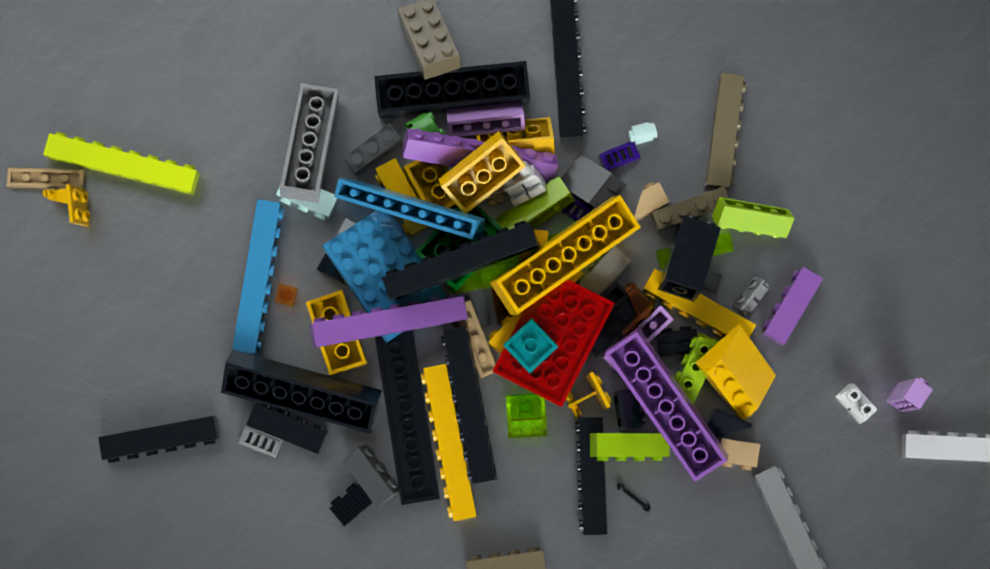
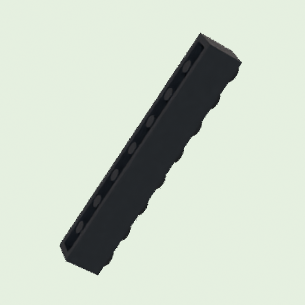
[550,0,587,141]
[441,326,498,484]

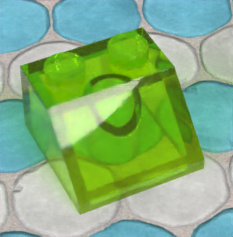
[506,394,547,439]

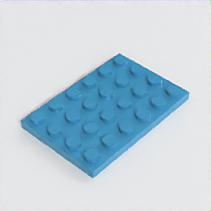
[322,210,447,343]

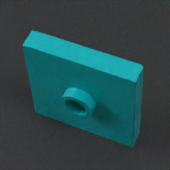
[503,318,558,374]

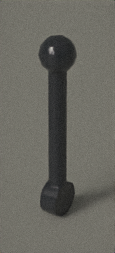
[617,483,651,511]

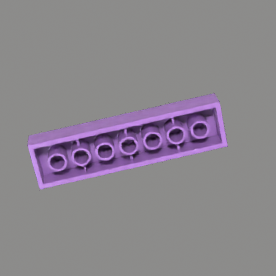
[605,328,729,482]

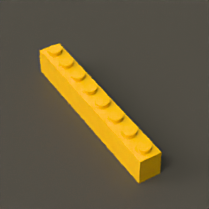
[421,364,477,521]

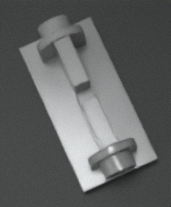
[732,277,769,316]

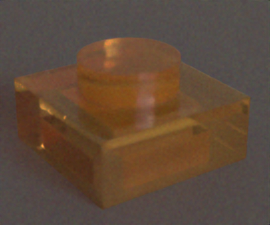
[275,284,298,307]

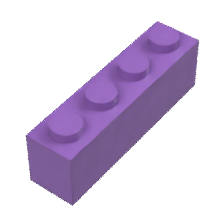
[762,267,823,346]

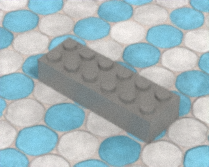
[280,83,339,203]

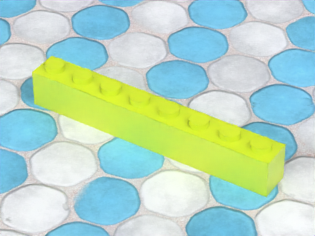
[43,132,200,195]

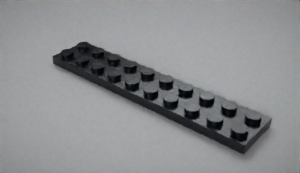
[375,330,440,505]

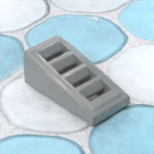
[239,426,283,458]

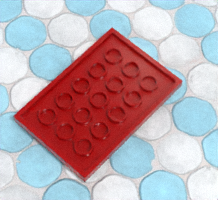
[492,279,615,408]

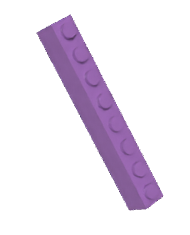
[402,128,558,183]
[309,294,468,348]

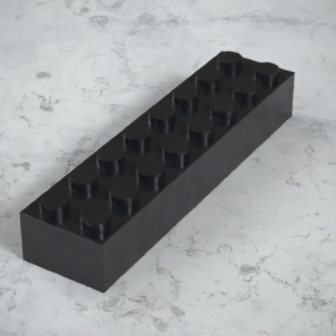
[374,61,530,118]
[381,221,541,301]
[221,349,382,433]

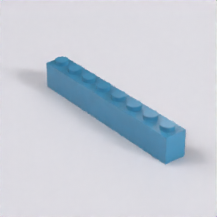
[334,178,486,240]
[232,199,285,355]

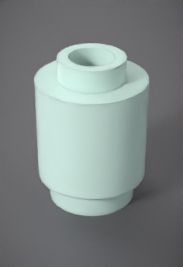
[628,122,657,145]

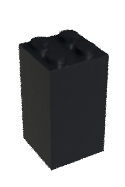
[657,215,721,302]

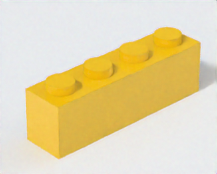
[374,158,431,238]

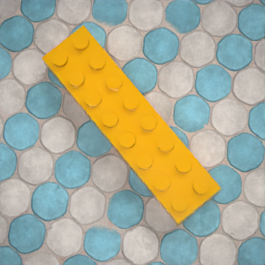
[490,195,641,315]

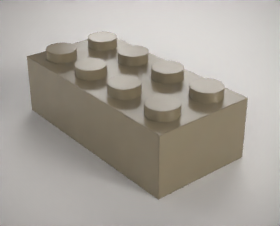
[397,0,461,80]

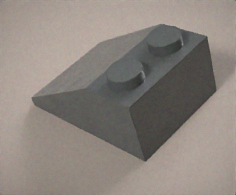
[561,154,627,210]

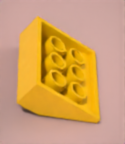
[695,324,776,420]

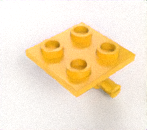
[42,184,91,227]
[566,372,611,418]

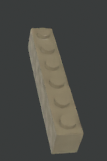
[705,73,746,190]

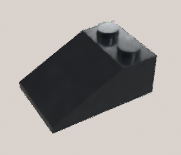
[613,389,646,431]

